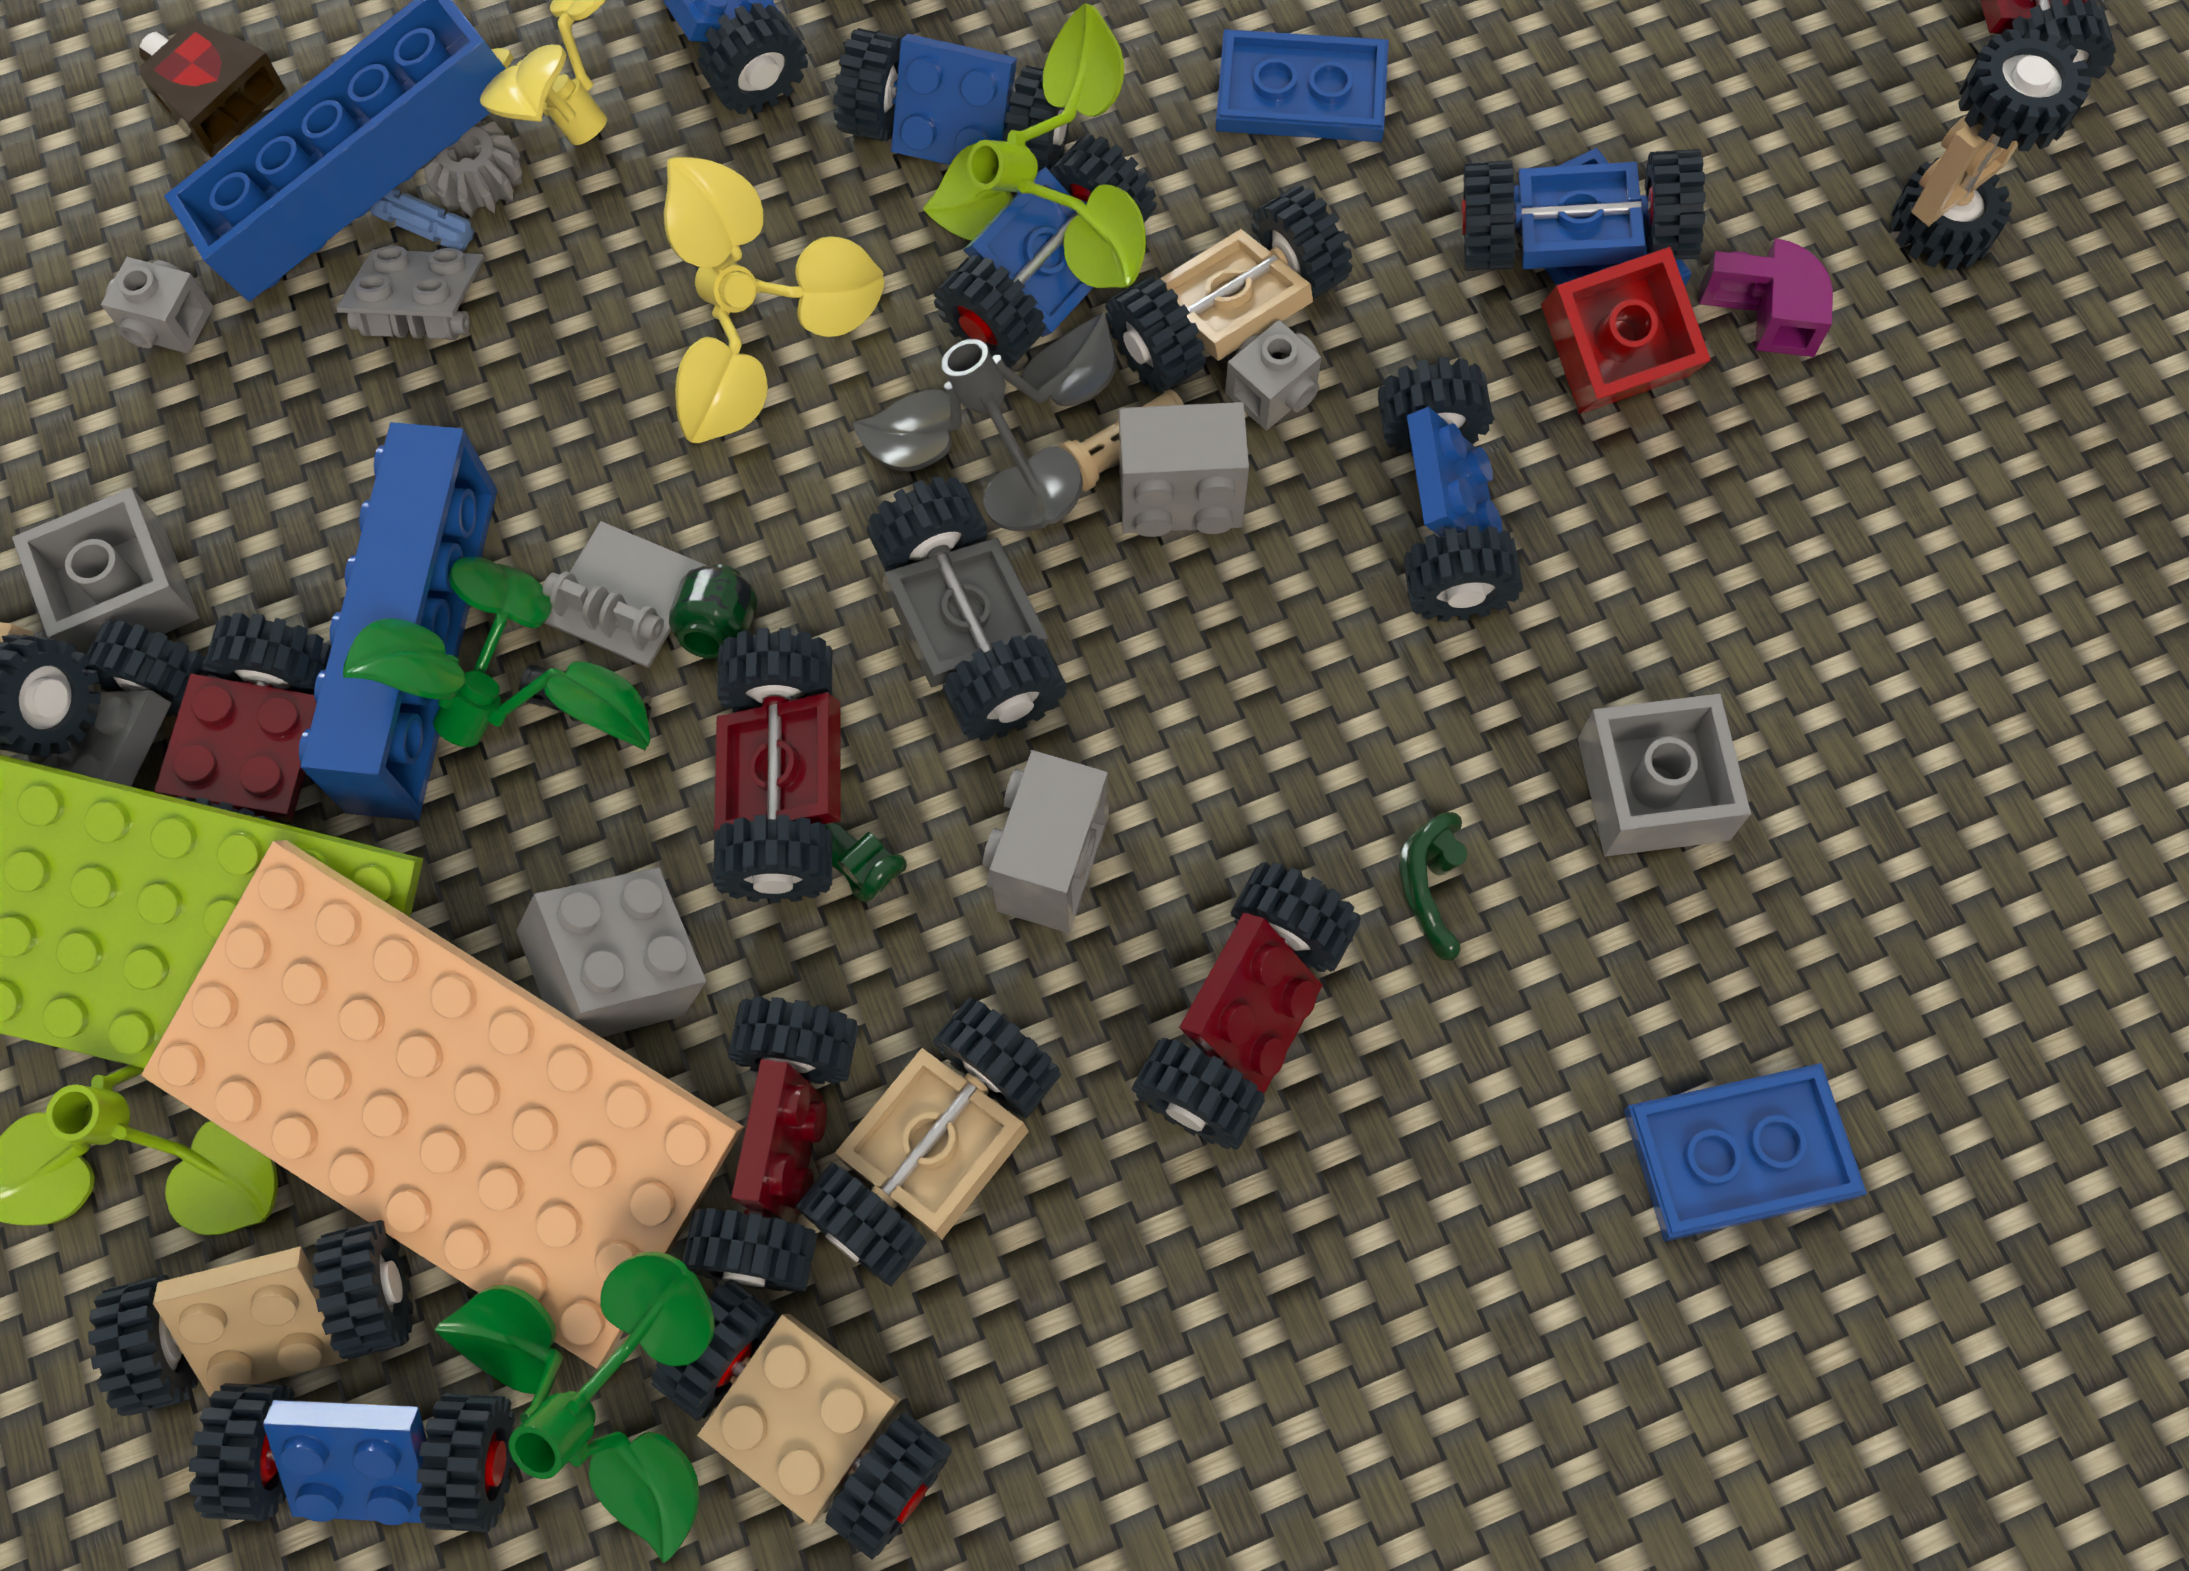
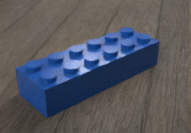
[164,0,506,302]
[299,422,497,821]

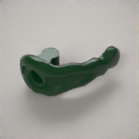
[1399,812,1467,961]
[824,823,907,902]

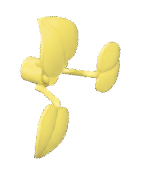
[480,0,607,145]
[664,157,884,443]

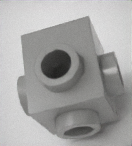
[101,257,214,354]
[1225,320,1322,431]

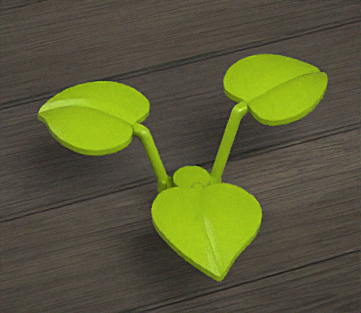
[923,3,1146,288]
[0,1065,278,1235]

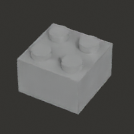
[1119,402,1249,537]
[12,487,200,655]
[1578,694,1751,857]
[983,750,1109,934]
[516,867,707,1037]

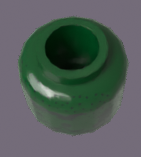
[669,565,758,659]

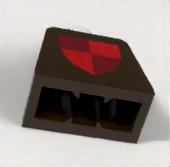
[139,21,286,158]

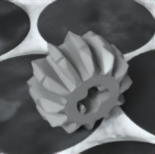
[423,121,523,218]

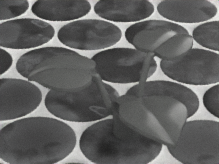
[853,313,1116,531]

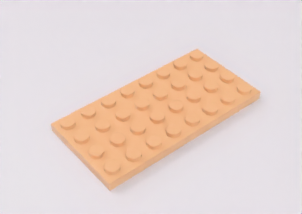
[141,840,744,1369]

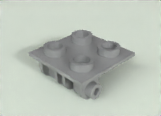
[336,246,485,340]
[543,521,706,668]

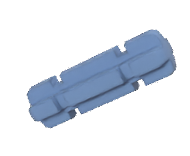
[370,188,474,251]

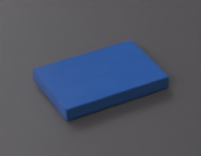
[1216,29,1389,142]
[1623,1063,1867,1242]

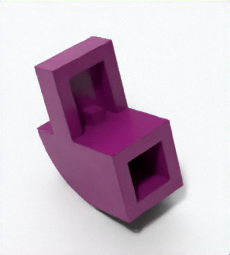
[1699,238,1833,357]

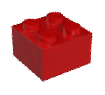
[1540,247,1711,414]

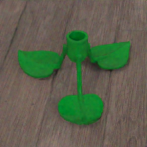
[343,556,650,751]
[434,1252,715,1563]

